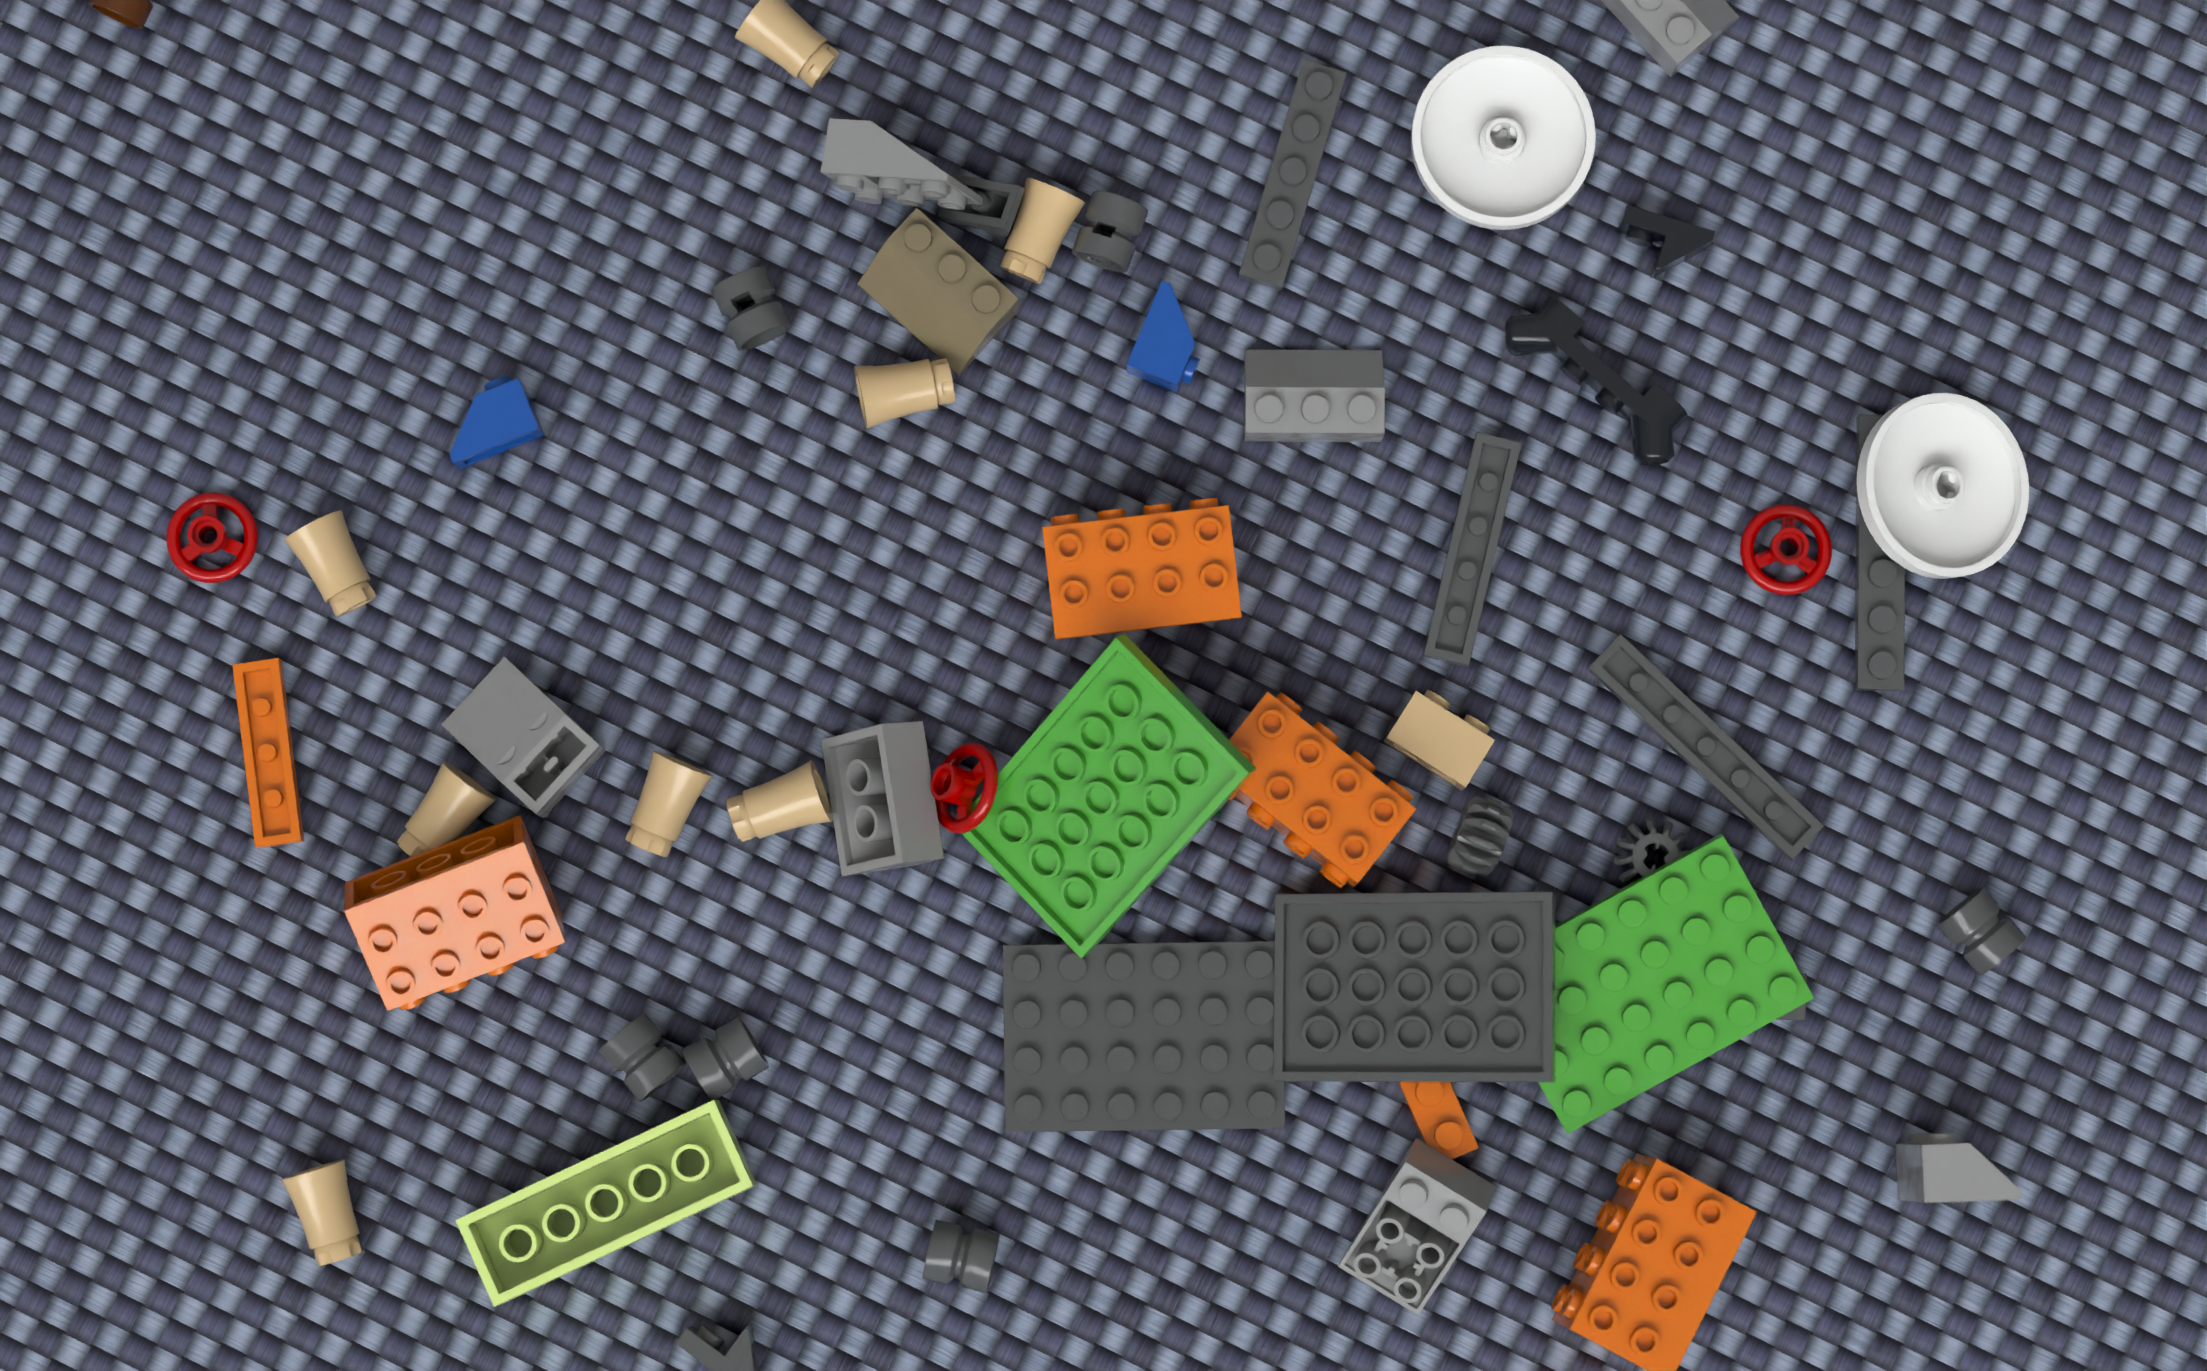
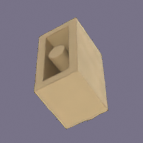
[1384,690,1495,790]

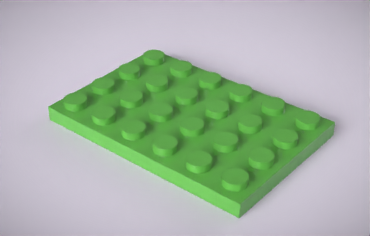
[962,634,1256,958]
[1539,834,1814,1134]

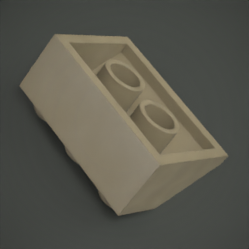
[858,208,1020,376]

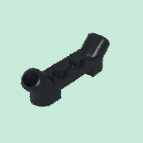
[1505,296,1688,465]

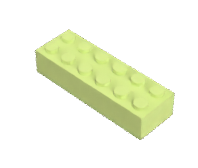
[455,1100,757,1307]

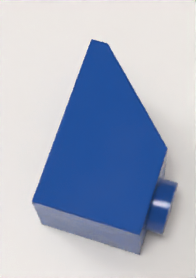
[1126,281,1200,393]
[449,376,545,470]

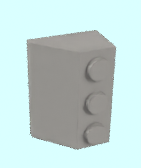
[1601,0,1739,77]
[1244,350,1385,442]
[821,721,944,877]
[1895,1133,2021,1203]

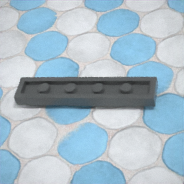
[1238,59,1347,291]
[1423,432,1521,667]

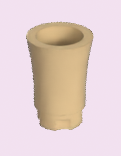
[735,0,840,88]
[1000,178,1085,284]
[854,358,955,429]
[284,510,377,618]
[625,750,713,857]
[726,760,833,842]
[397,761,496,857]
[281,1159,362,1266]

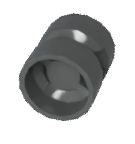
[1072,190,1148,273]
[711,266,792,351]
[1937,887,2026,976]
[598,1013,687,1102]
[682,1016,769,1100]
[922,1219,1000,1293]

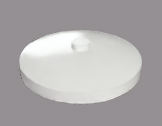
[1411,46,1596,230]
[1857,393,2029,579]

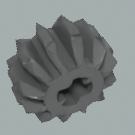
[1447,796,1513,877]
[1613,818,1690,883]

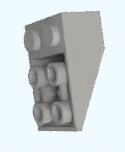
[820,118,984,210]
[441,657,606,818]
[1338,1138,1496,1315]

